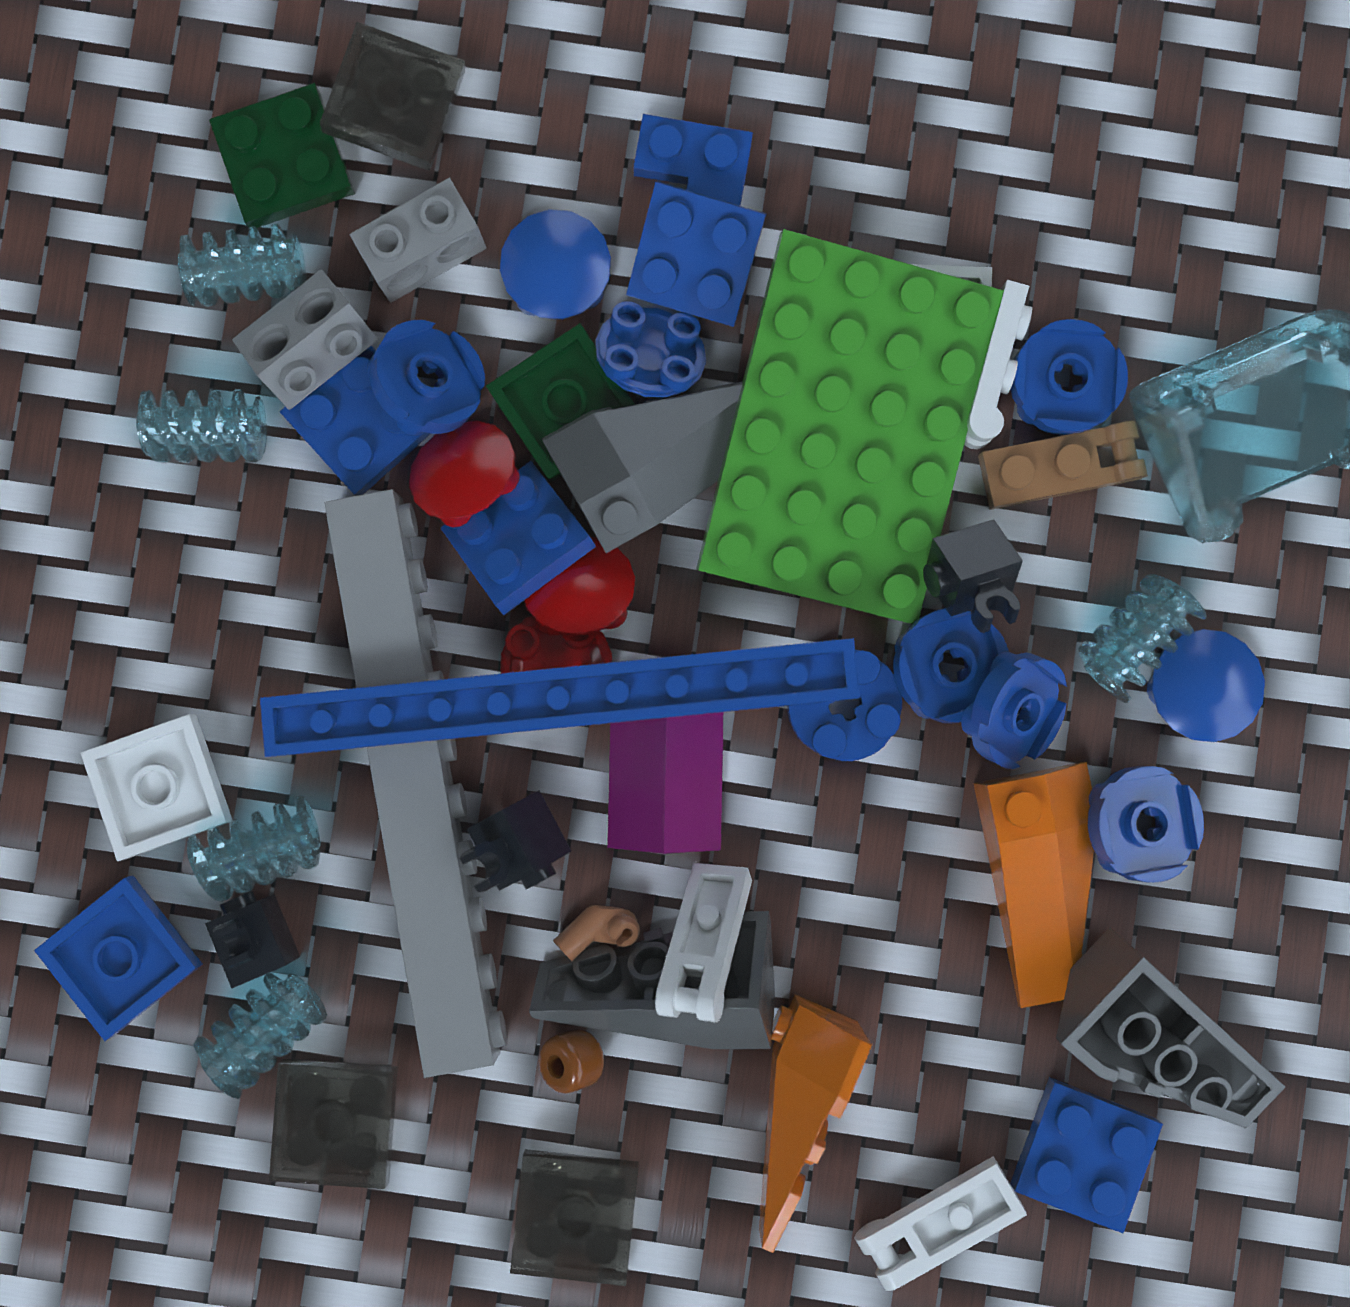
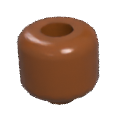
[539,1029,604,1094]

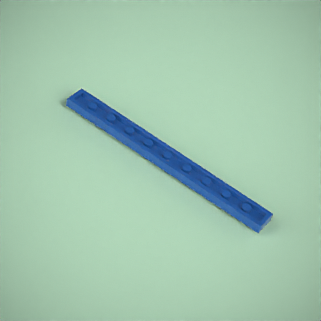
[260,638,860,757]

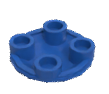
[500,209,611,320]
[595,301,706,398]
[1147,629,1265,742]

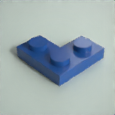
[633,114,753,206]

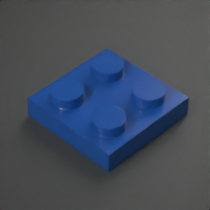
[626,182,767,327]
[280,345,430,496]
[441,461,596,615]
[34,875,203,1041]
[1010,1077,1163,1234]

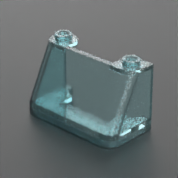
[1129,309,1350,544]

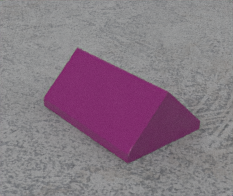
[607,712,724,854]

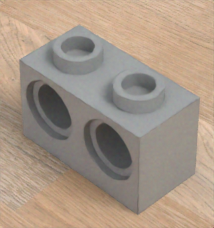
[349,177,487,303]
[232,269,378,410]

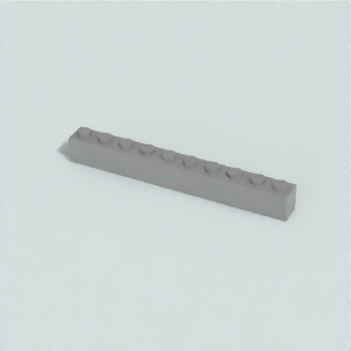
[324,489,507,1078]

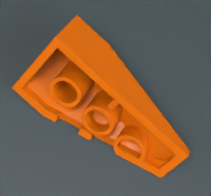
[973,762,1094,1008]
[759,995,872,1253]

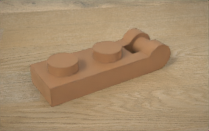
[978,420,1148,510]

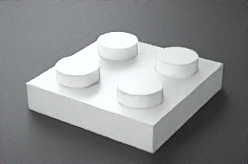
[80,714,233,861]

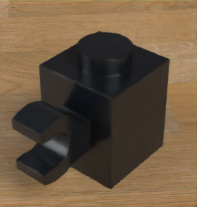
[923,519,1023,633]
[460,790,572,892]
[205,891,300,989]

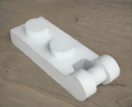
[964,280,1032,449]
[655,863,752,1022]
[854,1156,1027,1291]

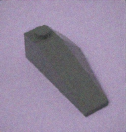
[541,381,743,553]
[529,911,775,1049]
[1056,927,1285,1128]

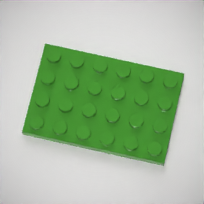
[696,229,1004,624]

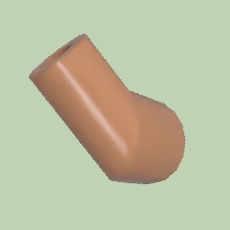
[553,905,640,961]

